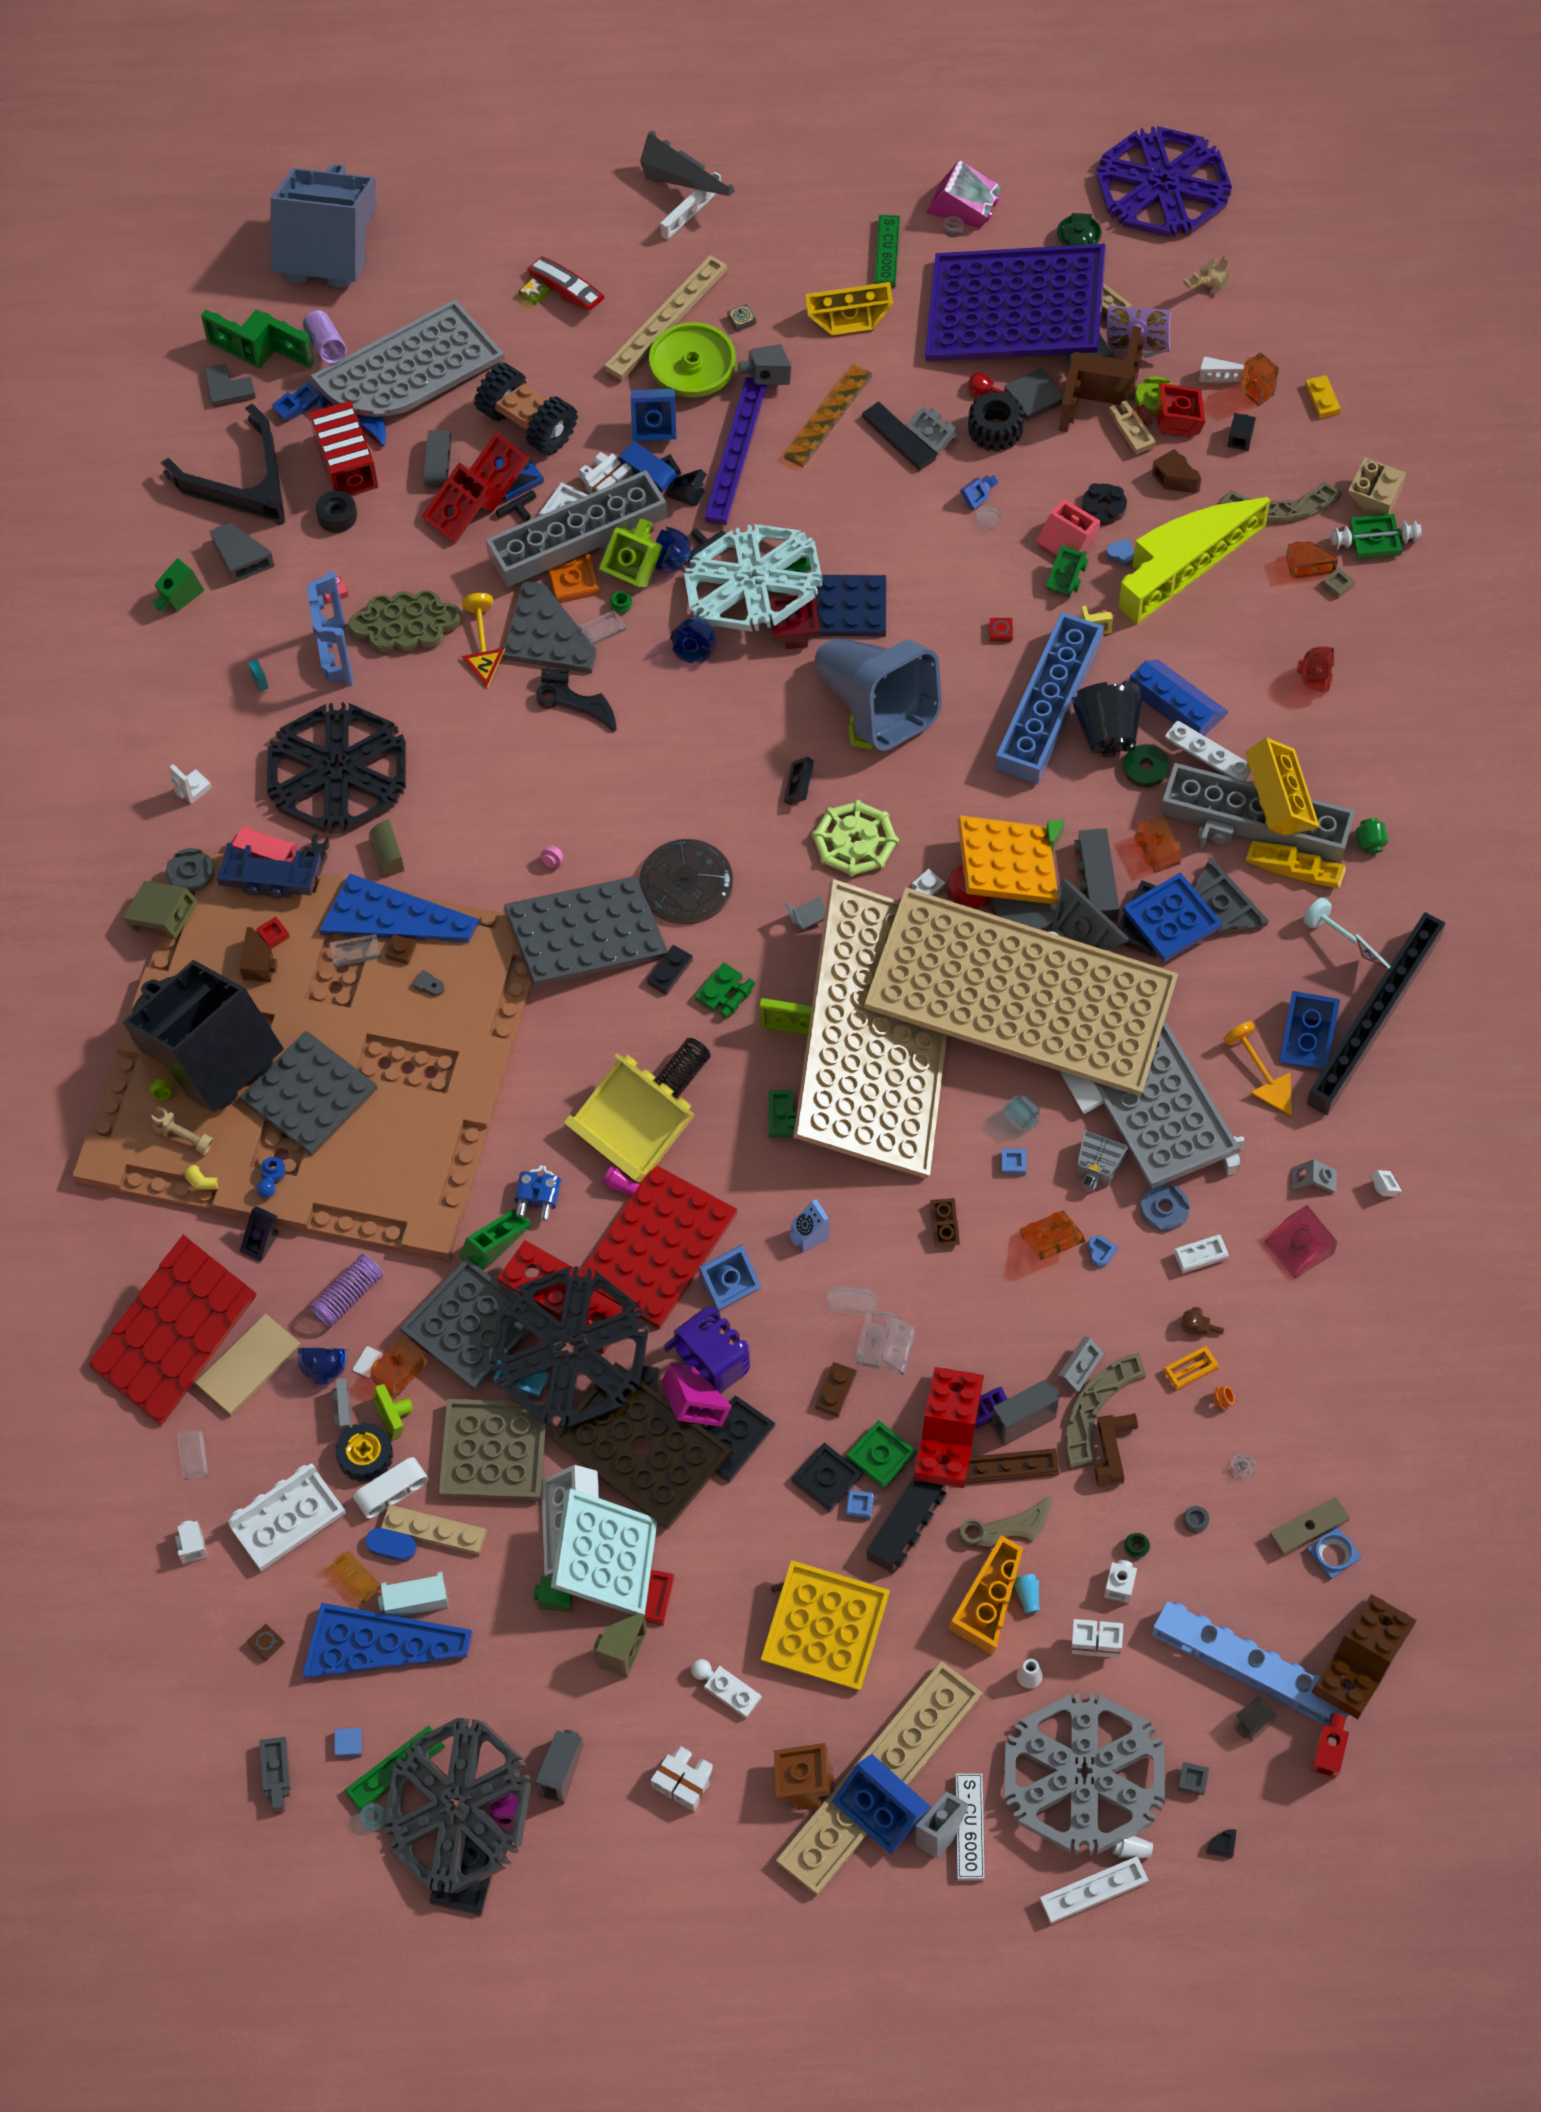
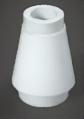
[1016,1659,1043,1688]
[1112,1836,1153,1858]

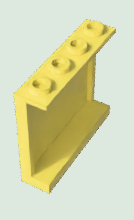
[564,1053,695,1183]

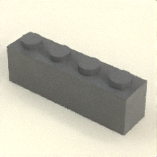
[1074,828,1119,921]

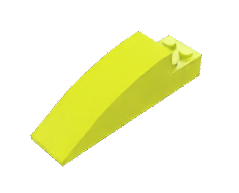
[1118,497,1270,624]

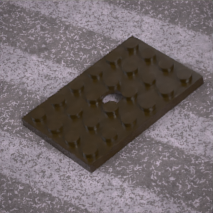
[551,1362,733,1530]

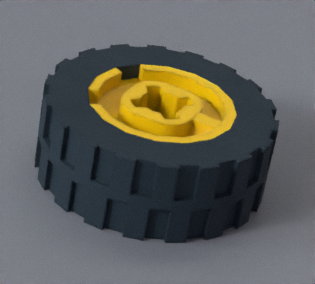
[336,1423,393,1482]

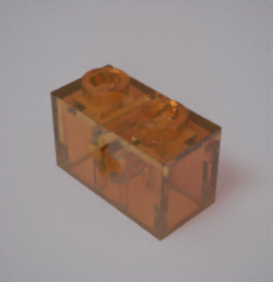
[1241,352,1279,406]
[1134,815,1182,873]
[370,1336,428,1399]

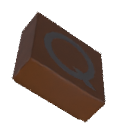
[247,1624,285,1661]

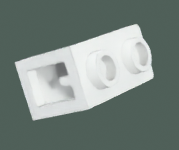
[169,764,212,804]

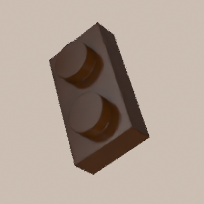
[815,1362,857,1417]

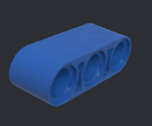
[617,441,677,492]

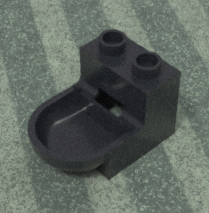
[122,960,284,1113]

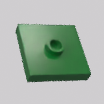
[846,1420,917,1490]

